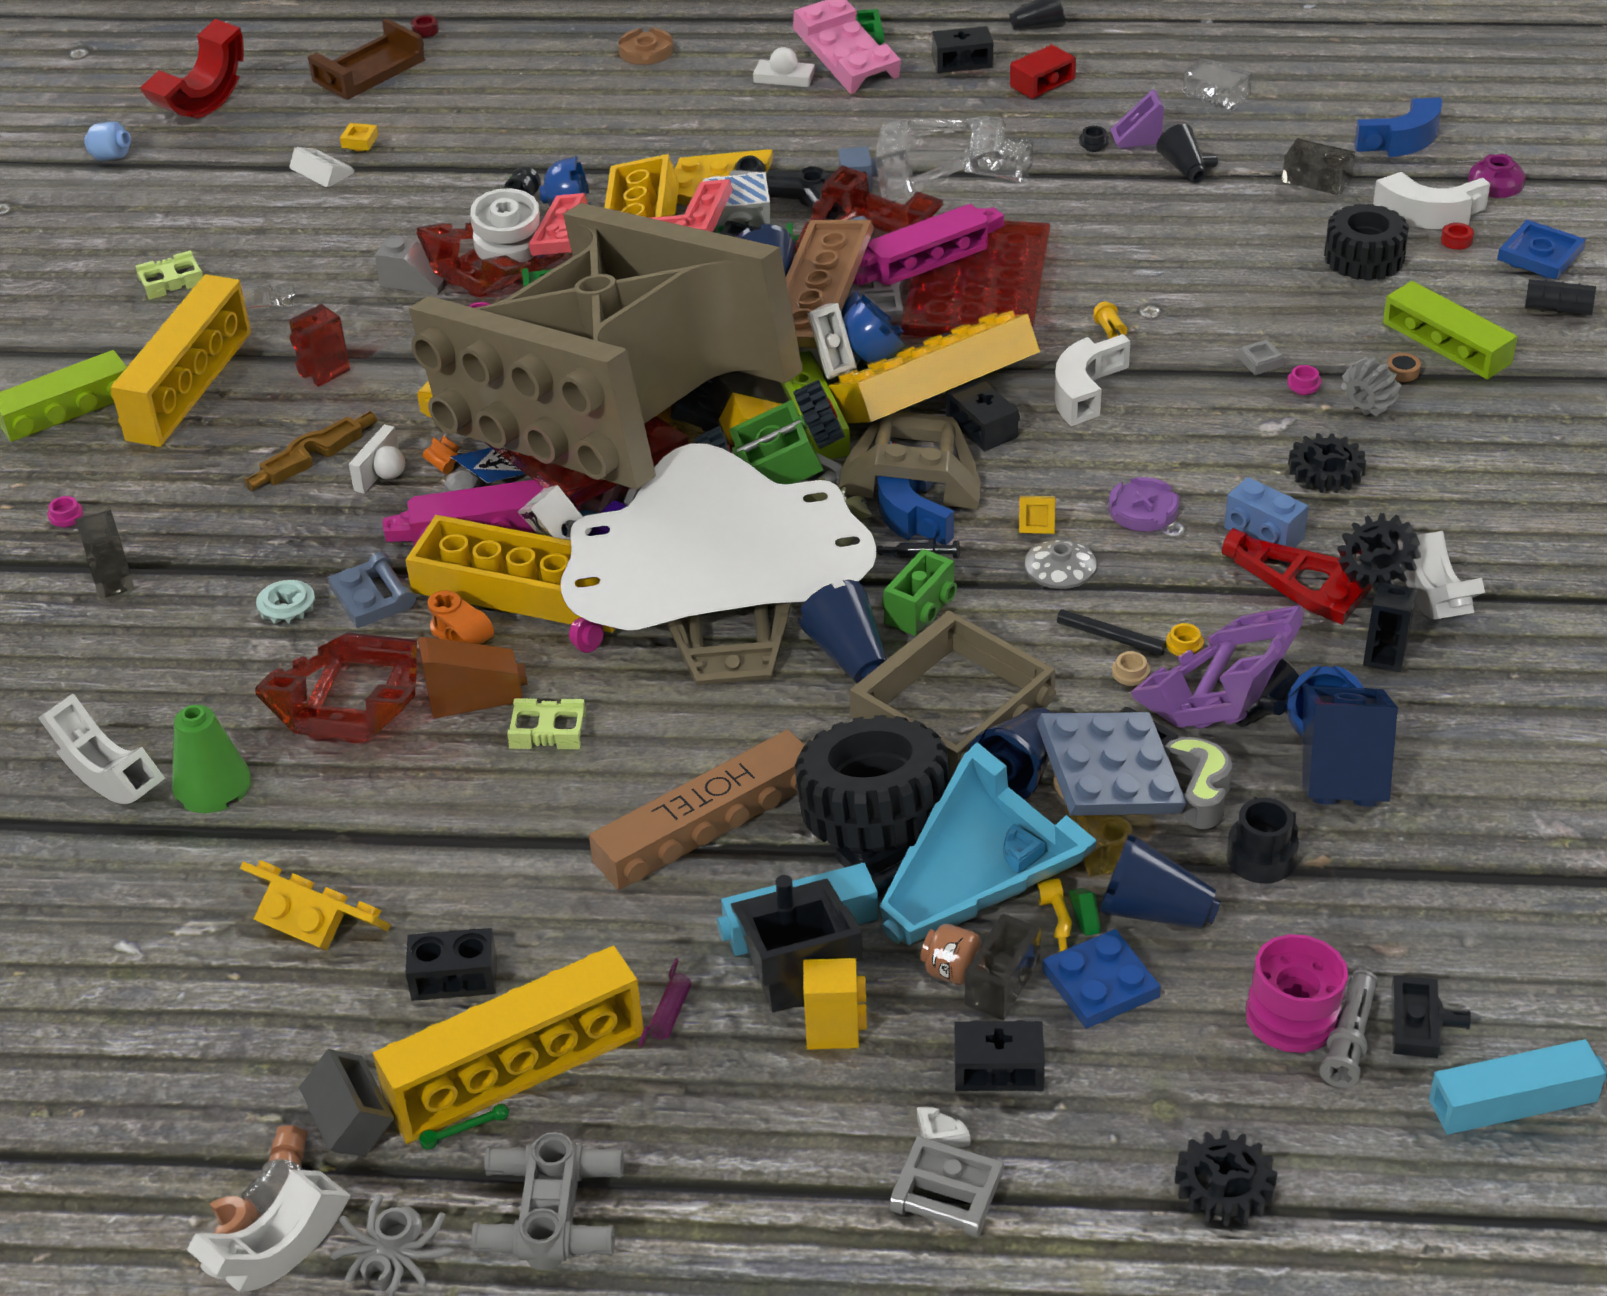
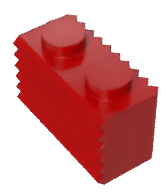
[1010,44,1076,99]

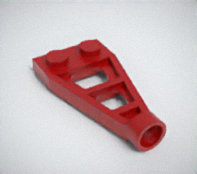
[1221,528,1372,625]

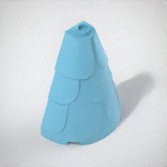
[880,742,1097,945]

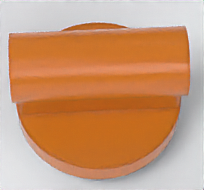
[422,435,460,475]

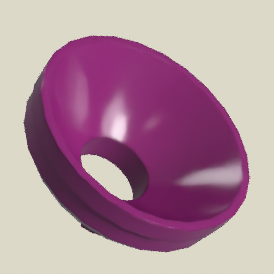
[1468,154,1525,198]

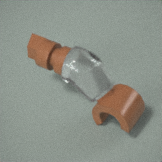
[210,1125,308,1234]

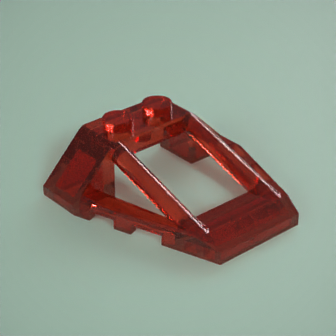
[795,165,944,252]
[416,223,566,297]
[255,633,417,744]

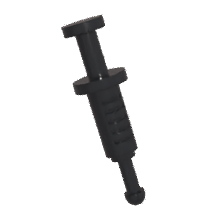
[876,538,960,559]

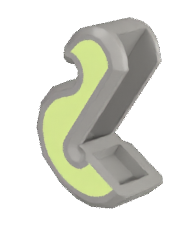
[1164,737,1232,829]

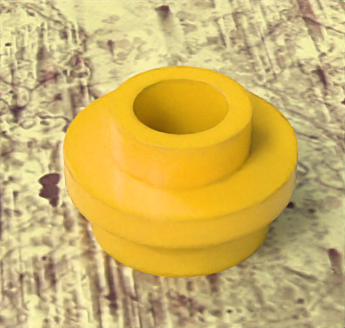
[1166,623,1204,656]

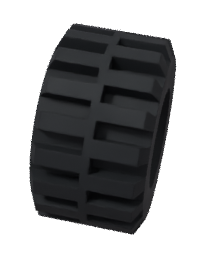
[1324,204,1409,280]

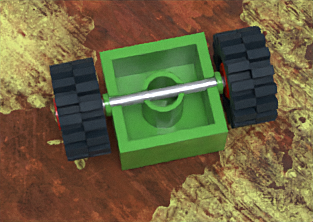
[694,380,845,485]

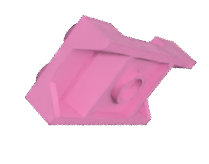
[793,0,901,94]

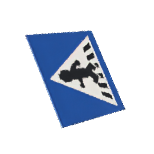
[451,447,534,483]

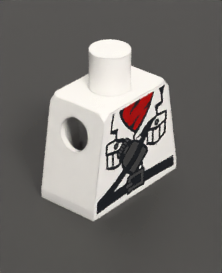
[518,485,592,540]

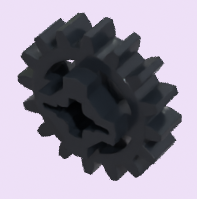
[1288,433,1366,493]
[1337,513,1421,592]
[1174,1130,1277,1226]

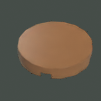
[618,28,674,65]

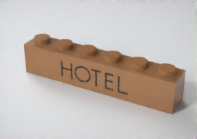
[589,729,804,891]

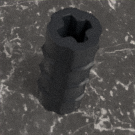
[1525,279,1596,315]

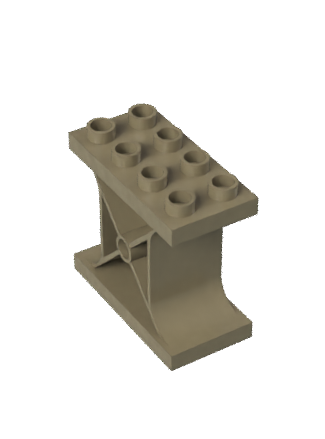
[408,203,803,490]

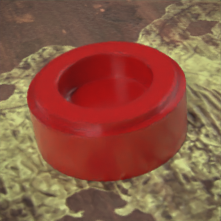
[1441,222,1474,250]

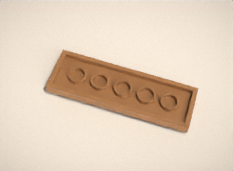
[786,220,874,349]

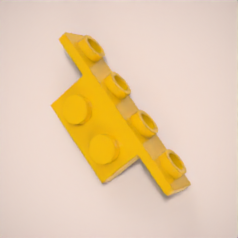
[239,860,391,951]

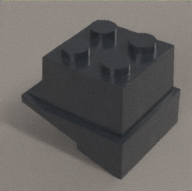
[731,875,863,1013]

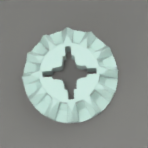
[256,580,316,624]

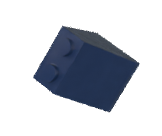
[1302,686,1398,807]

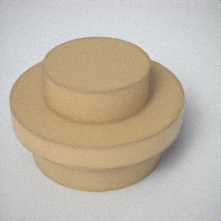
[1112,651,1150,686]

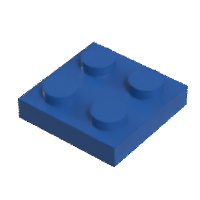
[1497,220,1586,280]
[1042,929,1161,1029]

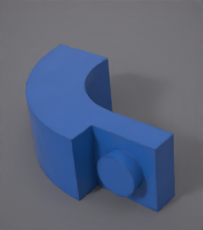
[1354,98,1442,157]
[878,476,954,545]

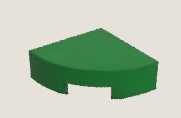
[1069,888,1101,936]

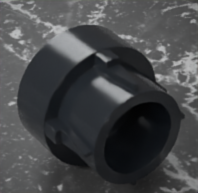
[1226,797,1299,884]

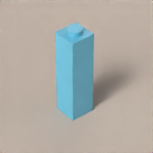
[716,862,878,956]
[1429,1039,1607,1135]

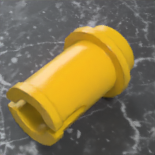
[1093,301,1128,339]

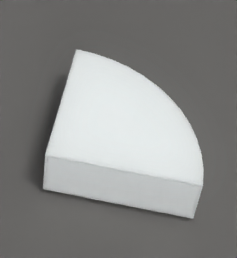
[917,1107,970,1148]

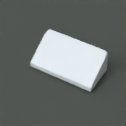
[290,147,354,187]
[808,303,857,379]

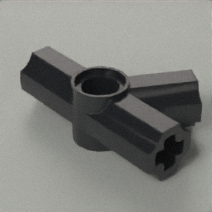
[767,166,859,220]

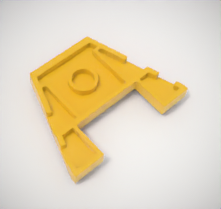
[674,149,773,207]

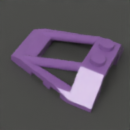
[1131,605,1304,729]

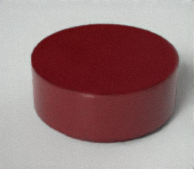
[411,15,439,38]

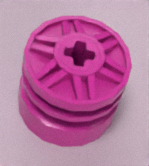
[1245,934,1348,1053]

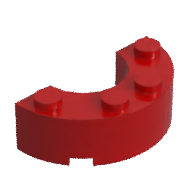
[140,19,244,118]

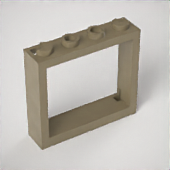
[850,610,1056,777]

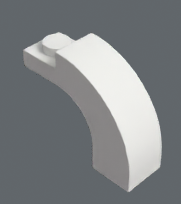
[1373,172,1490,229]
[1054,334,1130,426]
[1398,531,1485,619]
[38,693,165,804]
[187,1170,351,1292]

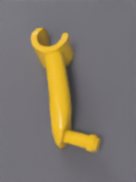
[1036,878,1072,952]

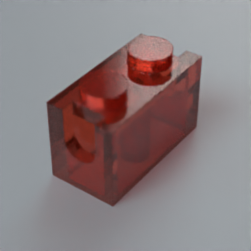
[289,304,350,387]

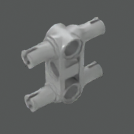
[471,1132,624,1271]

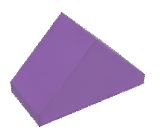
[1110,89,1164,148]

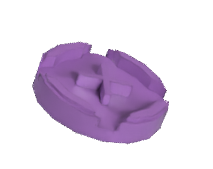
[1108,477,1179,532]

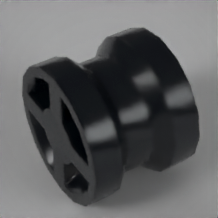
[504,166,541,196]

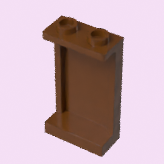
[308,19,425,100]

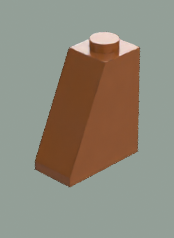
[418,637,528,719]

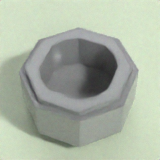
[444,470,479,492]

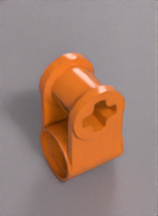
[427,590,494,645]

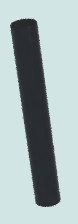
[1057,609,1166,656]

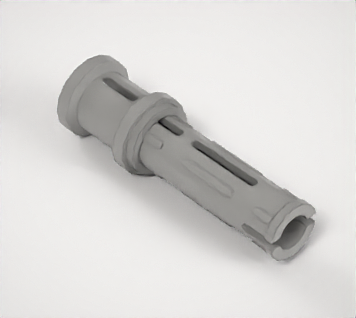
[1319,969,1378,1088]

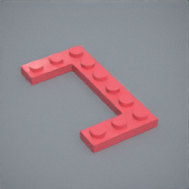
[528,179,733,257]

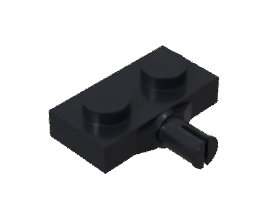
[1391,975,1471,1059]

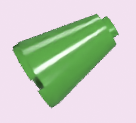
[172,705,251,814]

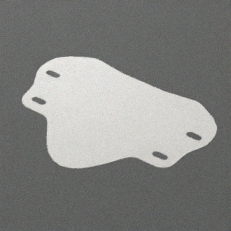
[561,443,876,631]

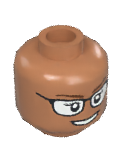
[920,924,987,985]

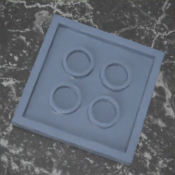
[1037,712,1187,816]

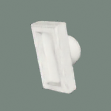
[753,47,815,88]
[349,424,406,494]

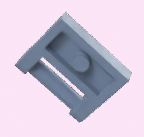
[328,552,416,628]

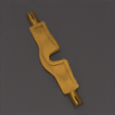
[244,410,377,492]

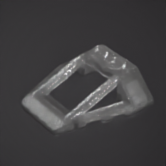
[875,116,1006,204]

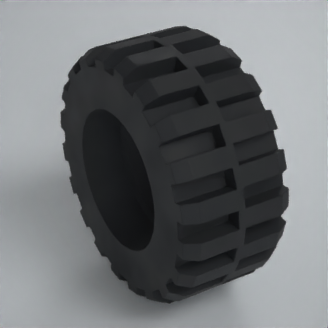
[795,715,951,852]

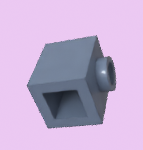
[838,146,877,193]

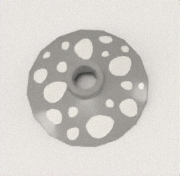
[1024,539,1096,589]

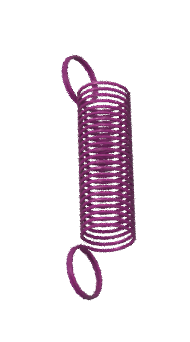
[638,958,692,1048]

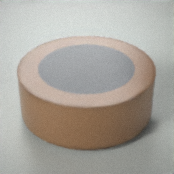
[1387,353,1421,382]

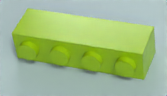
[1383,281,1518,380]
[0,350,127,442]

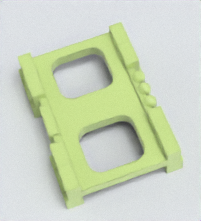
[135,250,203,300]
[507,698,586,749]

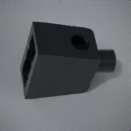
[1363,583,1417,672]

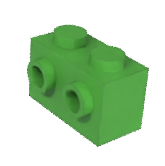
[882,549,957,636]

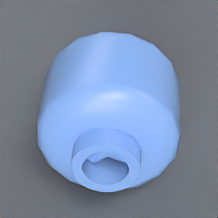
[84,121,131,161]

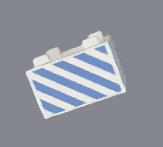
[703,172,770,233]

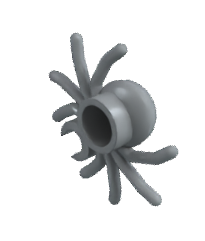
[330,1194,453,1296]

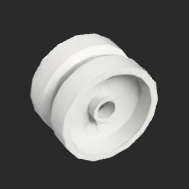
[470,188,540,266]

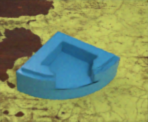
[1003,824,1046,873]

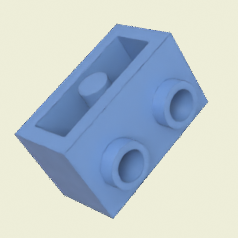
[1224,477,1309,548]

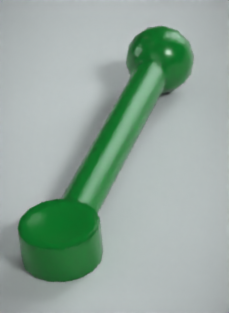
[419,1103,509,1150]

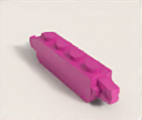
[853,203,1004,285]
[383,479,580,546]

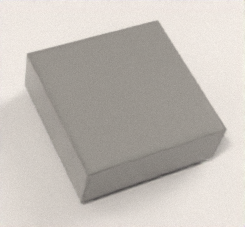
[1238,340,1285,375]

